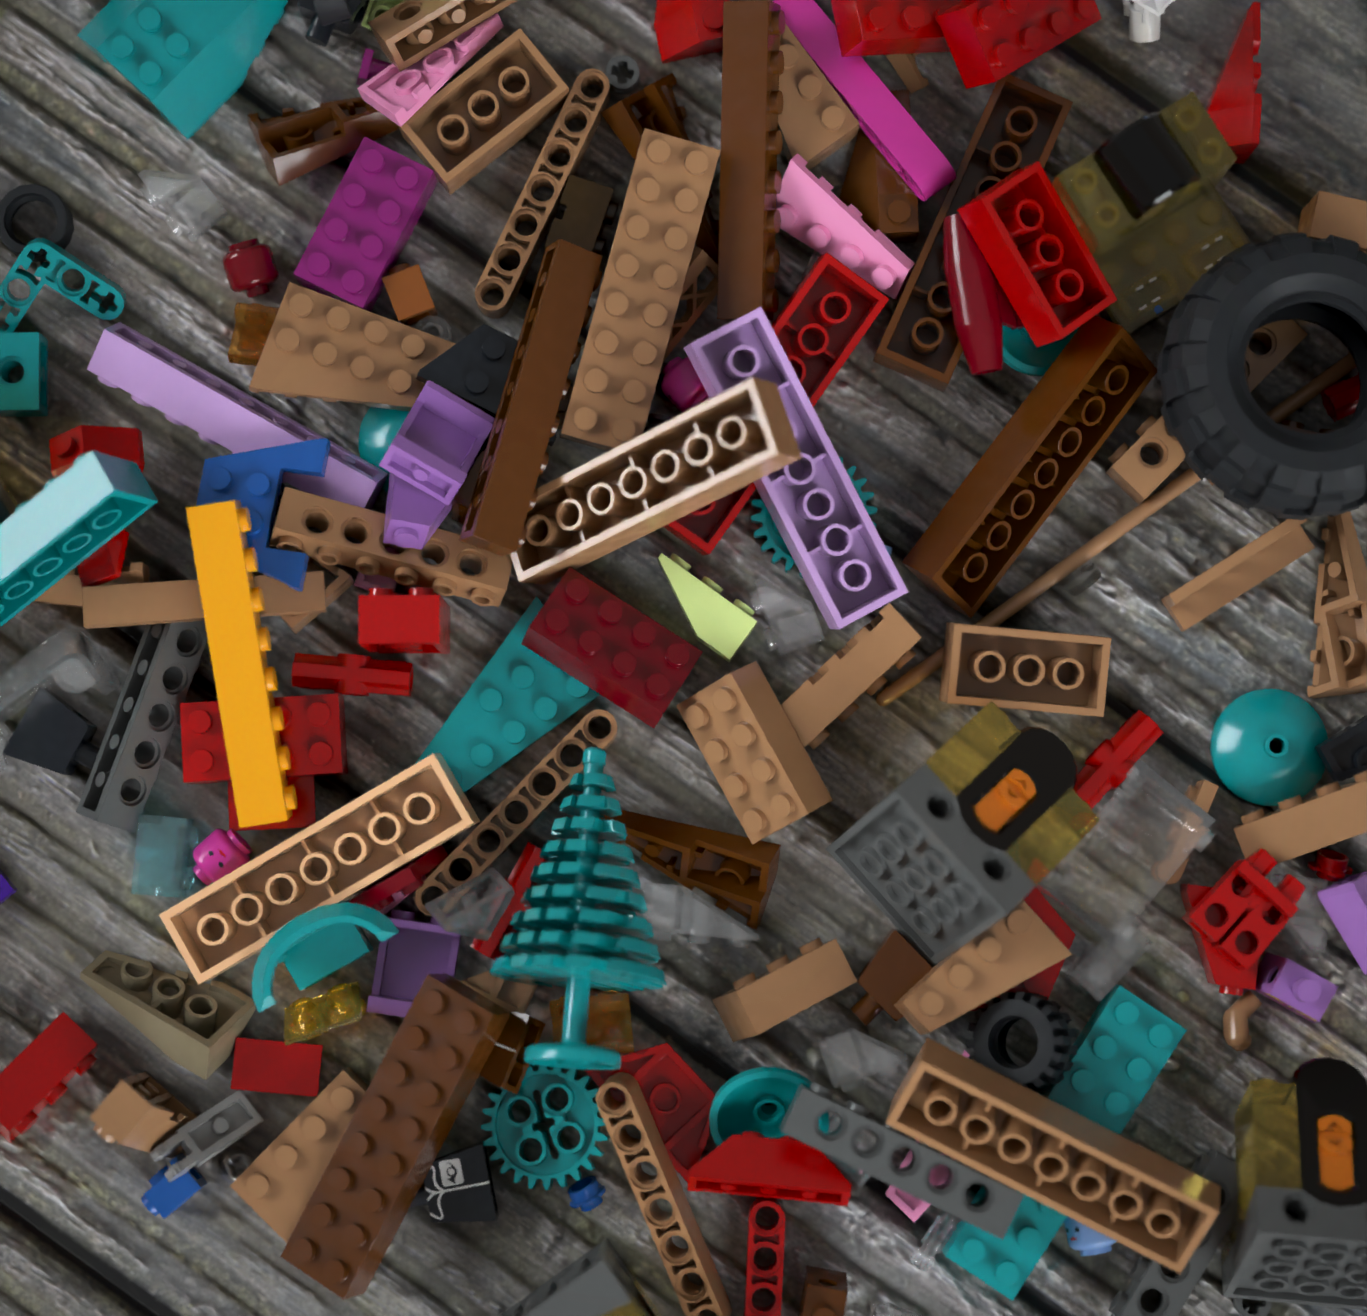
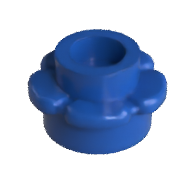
[567,1176,606,1212]

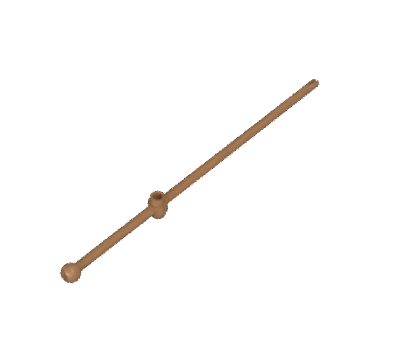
[876,350,1356,706]

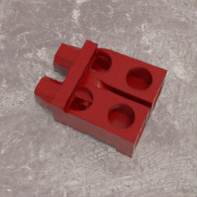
[1182,848,1306,970]

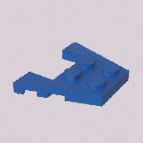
[190,438,331,592]

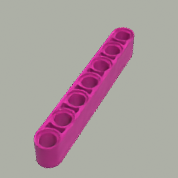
[772,0,957,202]

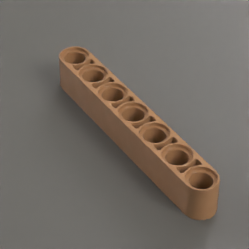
[475,68,611,319]
[414,709,618,916]
[596,1072,732,1316]

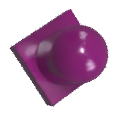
[356,48,392,86]

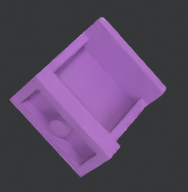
[379,381,495,506]
[366,909,463,1017]

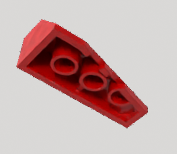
[1192,2,1262,164]

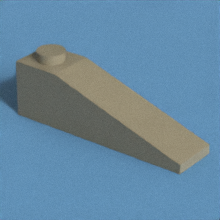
[80,950,256,1080]

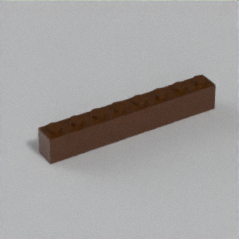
[717,0,785,321]
[459,239,603,556]

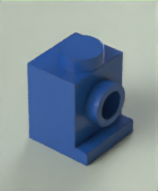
[141,1153,207,1219]

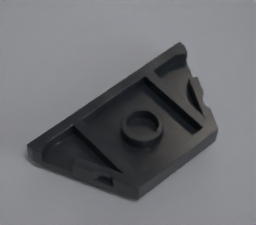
[416,324,556,446]

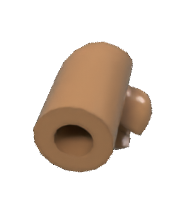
[1222,990,1262,1051]

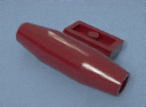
[943,213,1025,375]

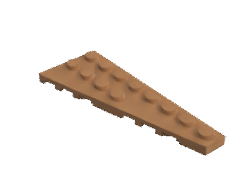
[249,282,573,429]

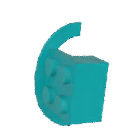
[252,902,399,1013]

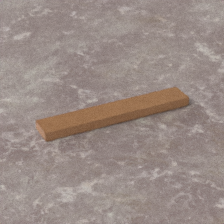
[82,571,327,629]

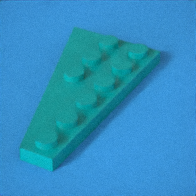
[415,596,600,794]

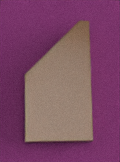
[460,970,538,1014]

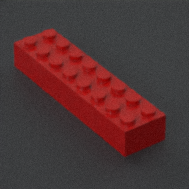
[663,252,889,556]

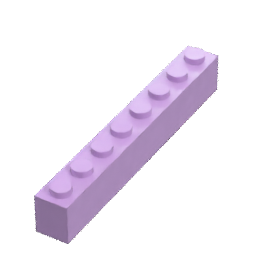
[87,322,389,510]

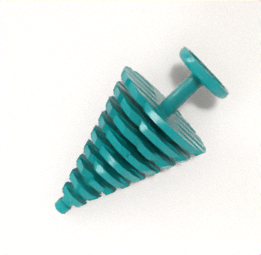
[490,747,667,1070]

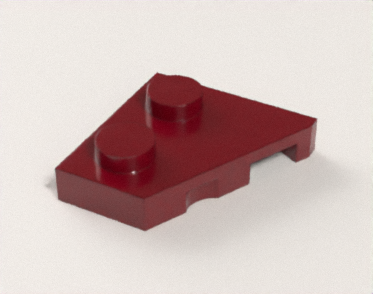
[349,844,448,911]

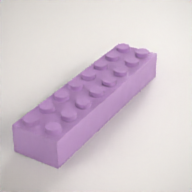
[684,307,908,630]

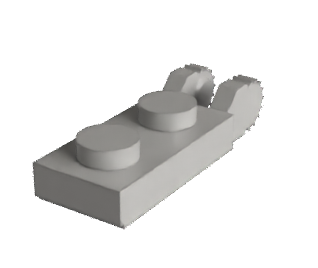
[150,1090,264,1182]

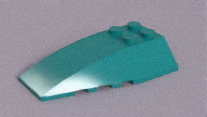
[77,0,289,140]

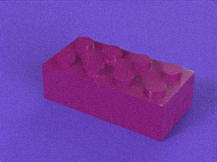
[293,136,438,312]

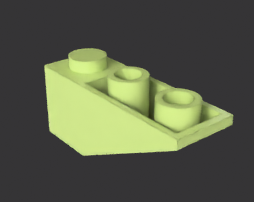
[658,553,757,662]

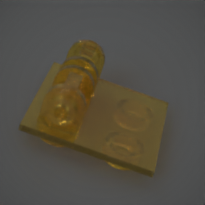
[284,982,369,1046]

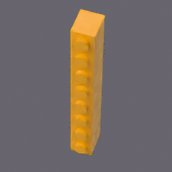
[186,500,297,828]

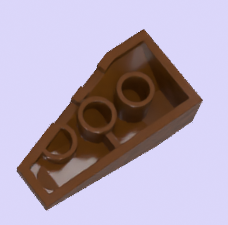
[839,90,919,243]

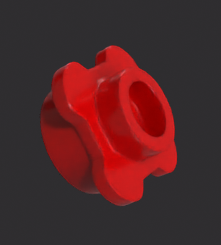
[1307,849,1353,882]

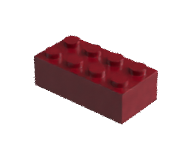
[521,567,703,729]

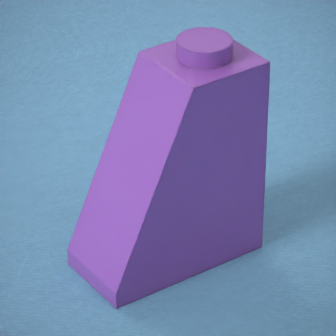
[383,459,475,550]
[1317,871,1367,975]

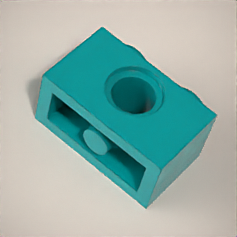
[0,332,48,417]

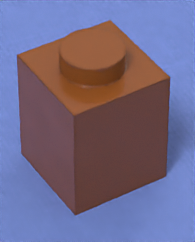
[382,263,438,326]

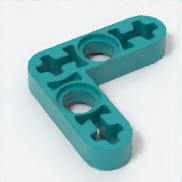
[0,238,126,333]

